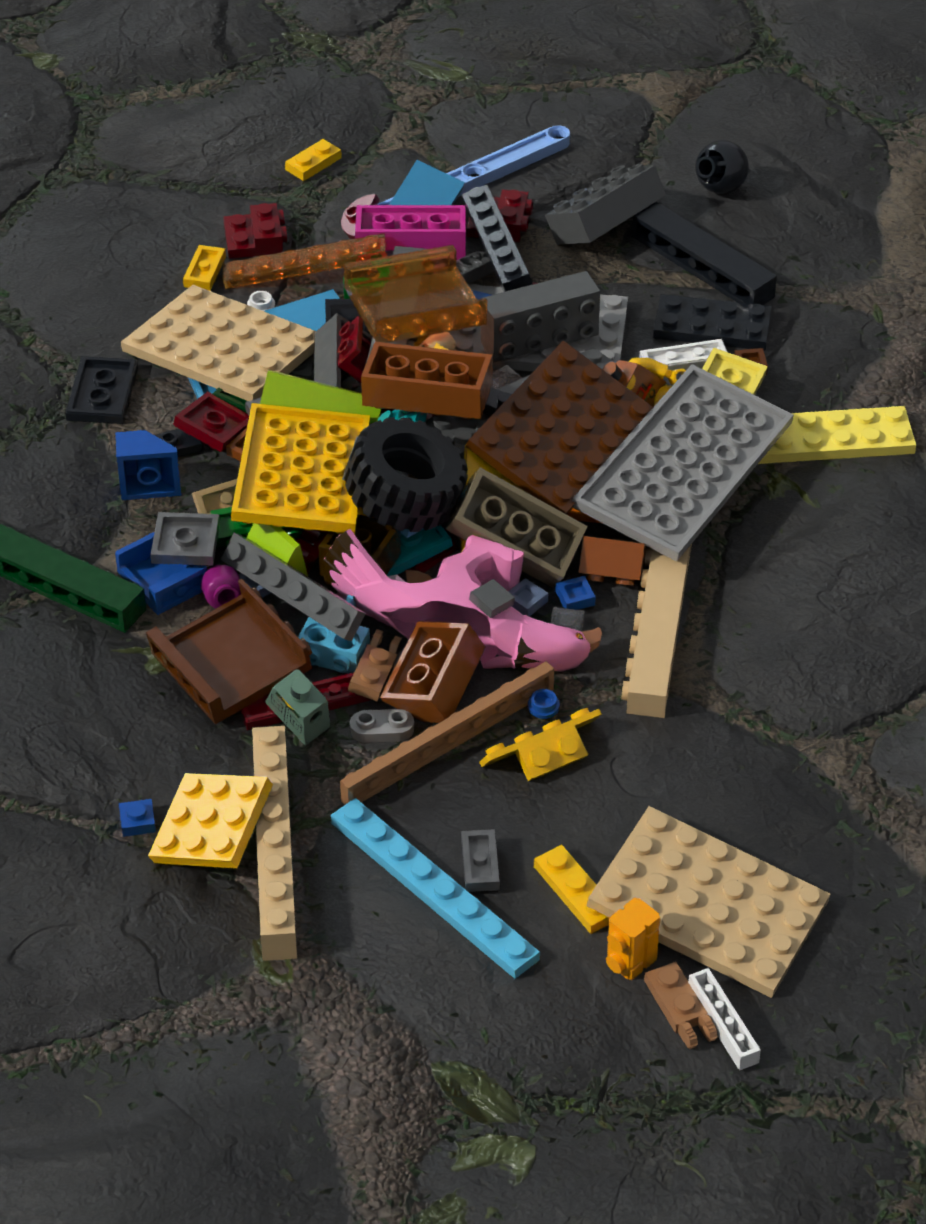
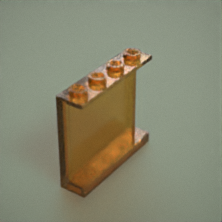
[344,245,488,343]

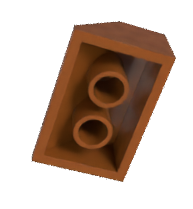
[380,621,486,723]

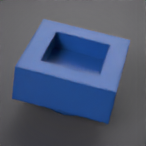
[555,576,596,613]
[119,799,156,837]

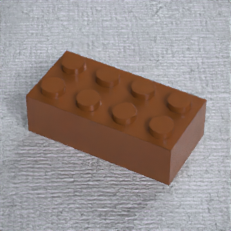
[361,342,493,419]

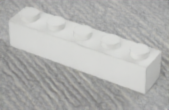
[688,968,761,1071]

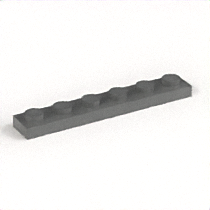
[221,532,366,641]

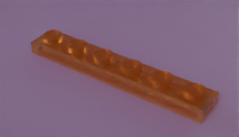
[223,233,388,289]

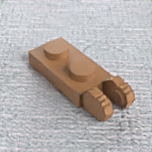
[347,629,402,702]
[644,962,718,1050]

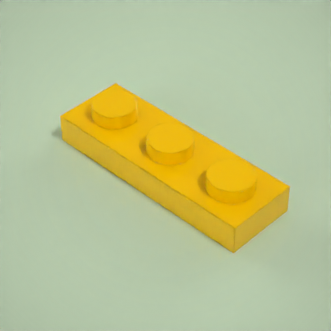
[534,844,609,934]

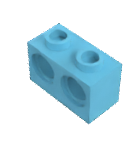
[298,617,370,674]

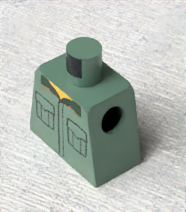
[266,669,330,746]

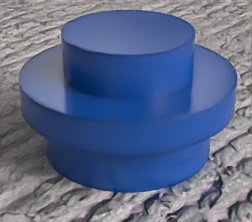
[528,689,560,719]

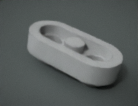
[350,709,414,743]

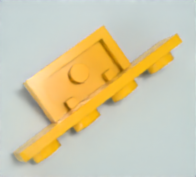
[479,708,602,781]

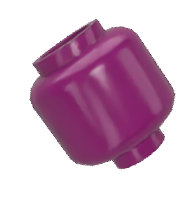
[201,565,241,609]

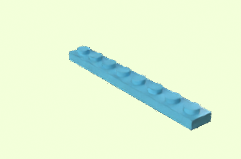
[331,798,540,979]

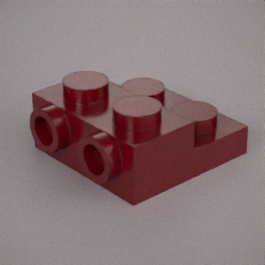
[466,189,533,242]
[223,203,287,259]

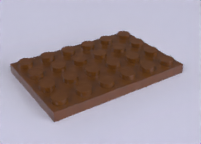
[465,341,653,515]

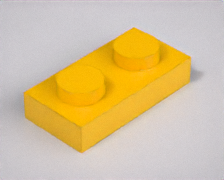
[285,139,342,181]
[183,245,226,291]

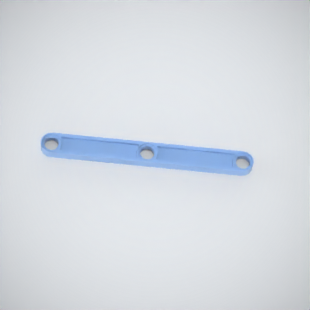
[378,125,570,205]

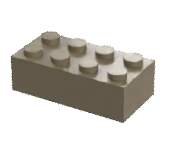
[445,467,588,588]

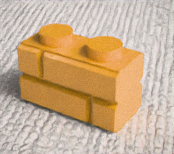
[606,897,660,980]

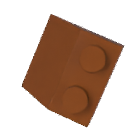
[579,536,648,586]

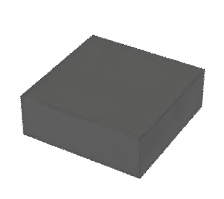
[469,579,515,618]

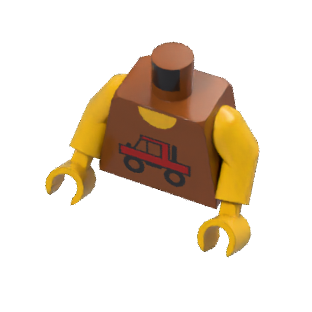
[603,358,686,407]

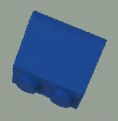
[115,430,181,500]

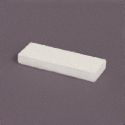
[639,339,727,371]

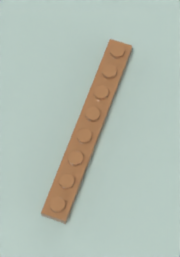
[340,661,554,805]

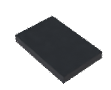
[65,356,138,424]

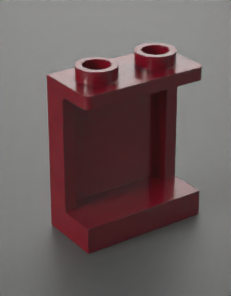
[338,316,371,383]

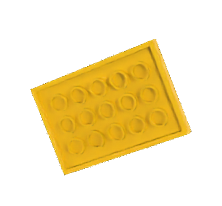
[231,403,370,534]

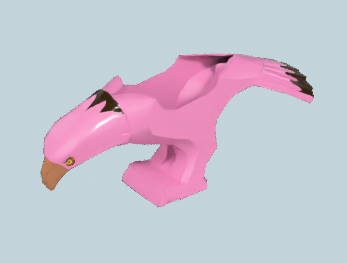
[322,529,602,672]

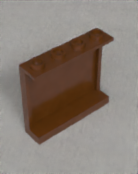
[146,579,312,725]

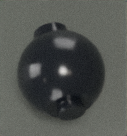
[695,140,749,194]

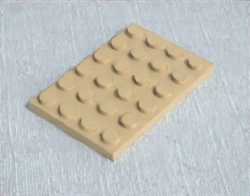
[121,285,316,401]
[587,806,831,998]

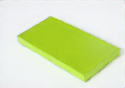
[260,370,381,425]

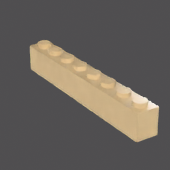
[621,544,692,718]
[252,726,297,961]

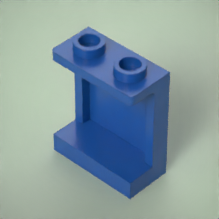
[115,532,207,615]

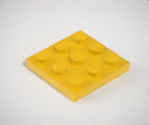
[148,773,273,868]

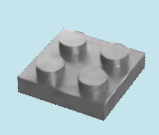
[151,512,220,566]

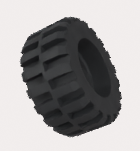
[344,417,468,532]

